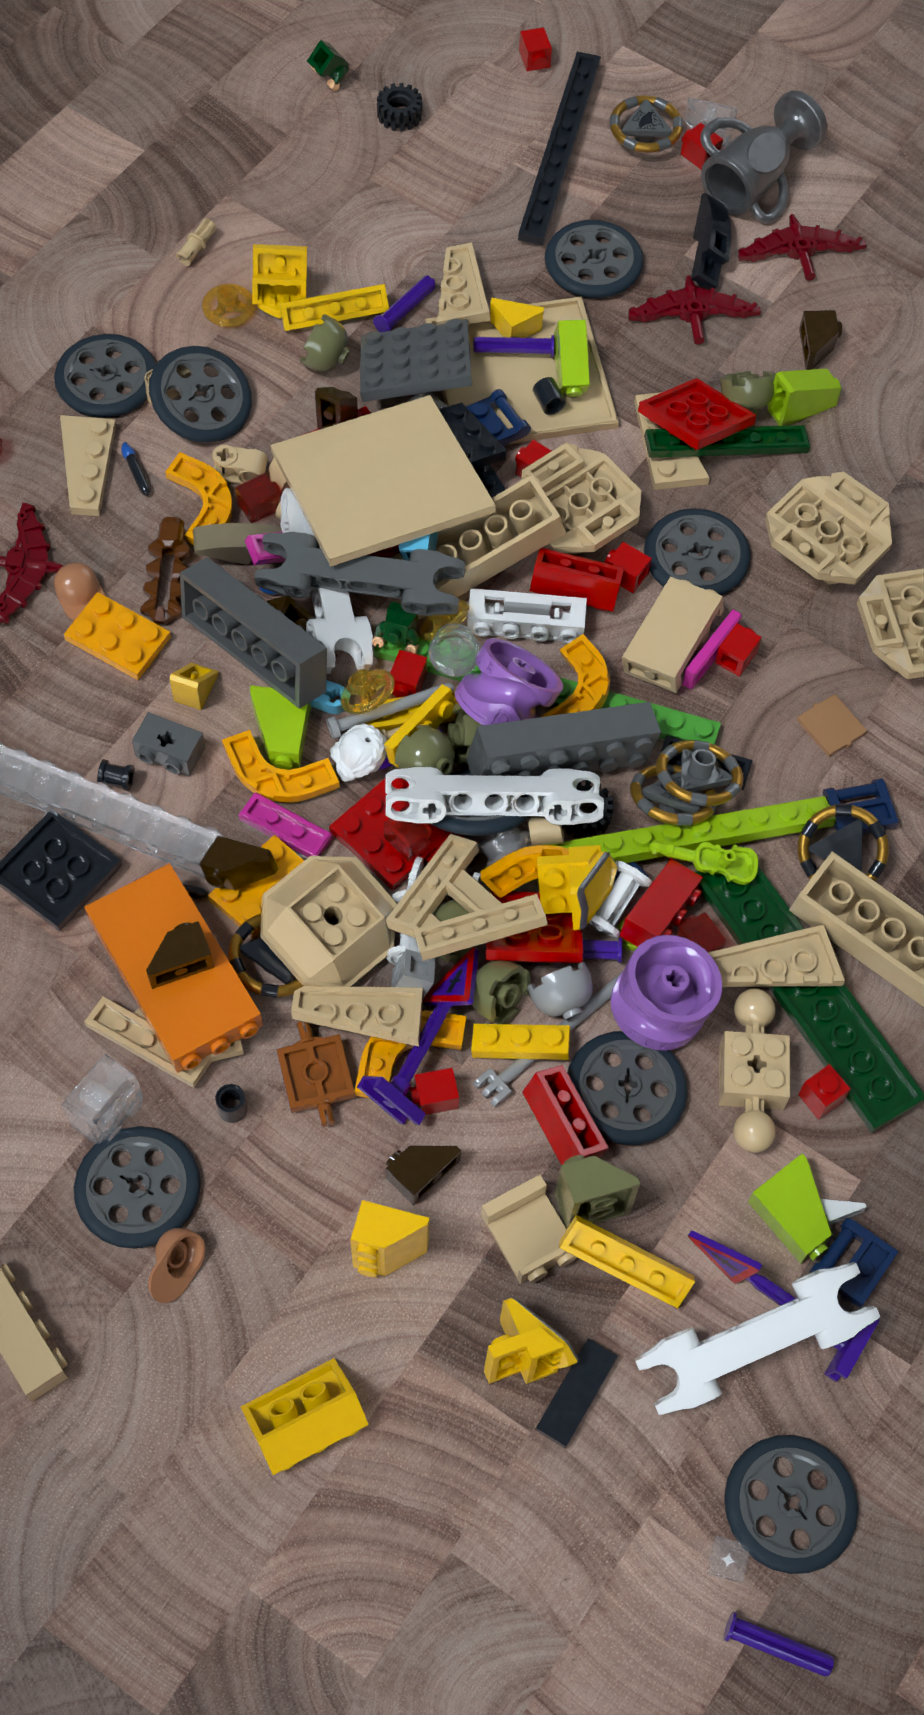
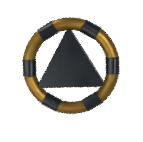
[797,804,889,881]
[228,914,303,998]

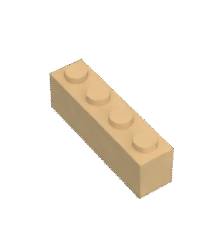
[0,1263,68,1402]

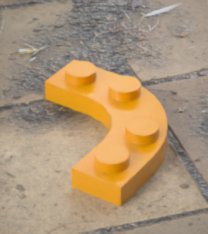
[165,452,233,545]
[541,634,610,717]
[222,730,340,802]
[480,845,569,898]
[354,1010,467,1098]

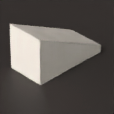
[820,1199,867,1226]

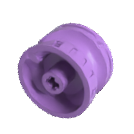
[455,638,563,725]
[610,935,722,1051]

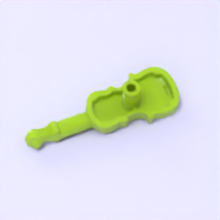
[649,840,758,885]

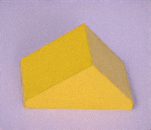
[489,298,545,338]
[169,663,219,710]

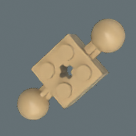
[719,989,790,1153]

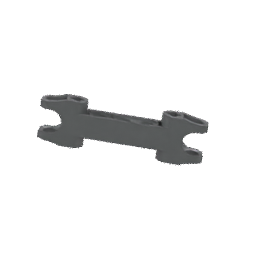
[254,532,466,616]

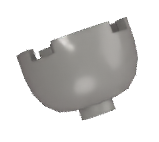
[527,962,593,1020]

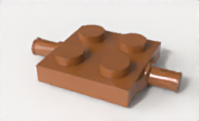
[276,1021,355,1127]

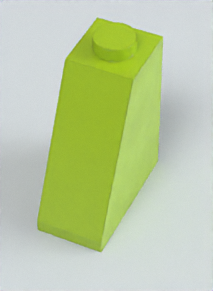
[554,319,590,397]
[767,369,842,426]
[250,685,311,770]
[748,1153,832,1264]

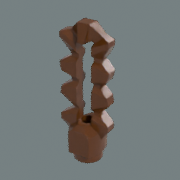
[140,517,191,625]

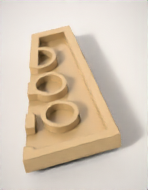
[436,243,490,325]
[634,392,709,490]
[60,415,116,516]
[708,924,845,987]
[291,986,423,1047]

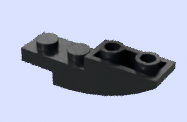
[691,192,732,290]

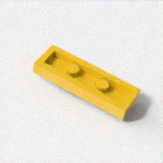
[384,684,455,768]
[471,1024,571,1060]

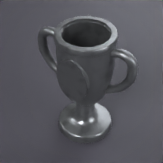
[700,90,828,224]

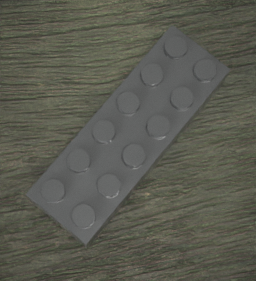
[180,558,327,709]
[467,702,661,776]

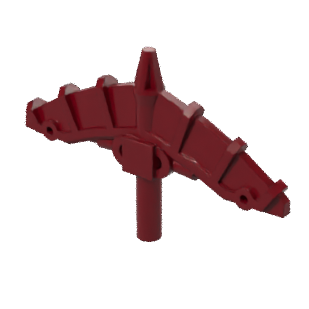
[738,214,867,281]
[628,275,761,345]
[0,502,64,625]

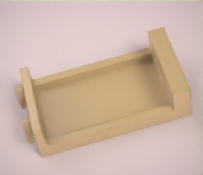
[622,576,724,693]

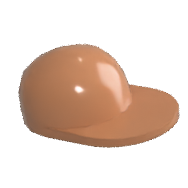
[54,562,106,621]
[148,1228,205,1303]

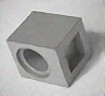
[391,949,436,998]

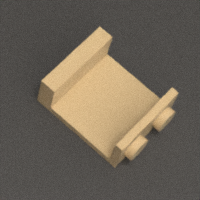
[481,1174,577,1284]

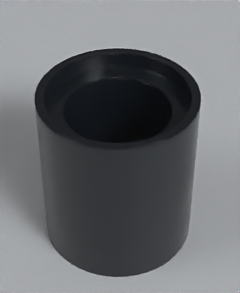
[532,377,566,415]
[215,1084,247,1123]

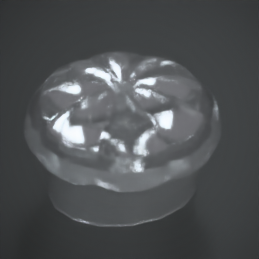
[428,623,481,677]
[478,827,532,867]

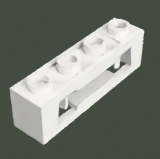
[467,588,587,644]

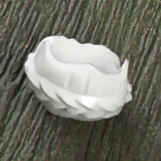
[330,723,387,782]

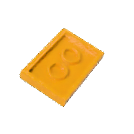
[64,592,171,680]
[208,835,304,939]

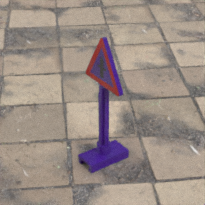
[357,947,479,1125]
[688,1230,880,1382]

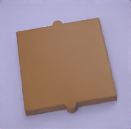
[796,694,867,757]

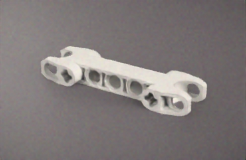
[280,488,373,674]
[385,767,604,825]
[635,1262,880,1415]

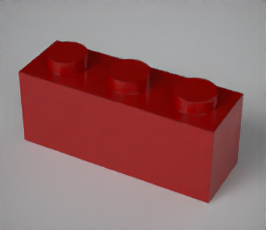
[529,548,624,612]
[619,859,703,947]
[522,1065,608,1165]

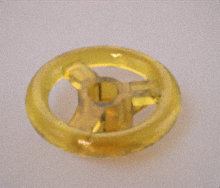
[202,283,255,327]
[420,600,470,641]
[340,669,395,715]

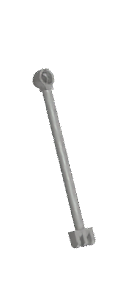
[473,971,623,1108]

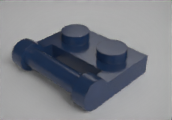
[466,389,531,446]
[822,778,899,834]
[809,1218,899,1308]

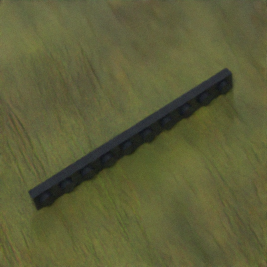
[518,51,601,246]

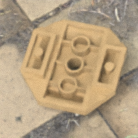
[521,442,641,555]
[765,471,892,585]
[857,568,924,679]
[260,856,397,987]

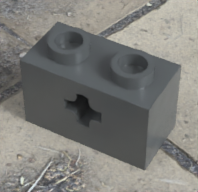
[132,712,205,776]

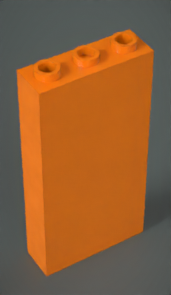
[84,863,263,1073]

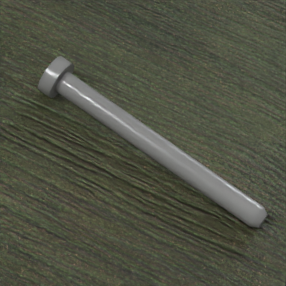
[326,683,454,739]

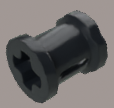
[97,759,135,791]

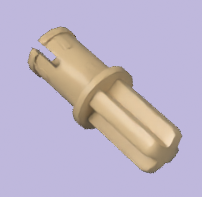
[176,218,216,266]

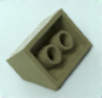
[554,1155,640,1229]

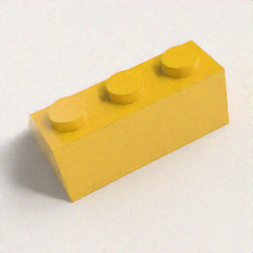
[350,1200,430,1277]
[240,1358,369,1475]

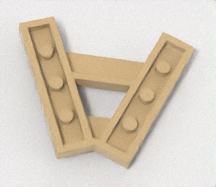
[386,834,547,961]
[84,935,243,1088]

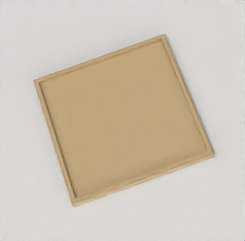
[425,296,619,445]
[271,395,496,567]

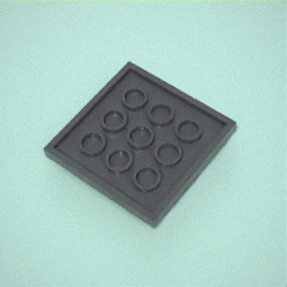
[360,319,472,402]

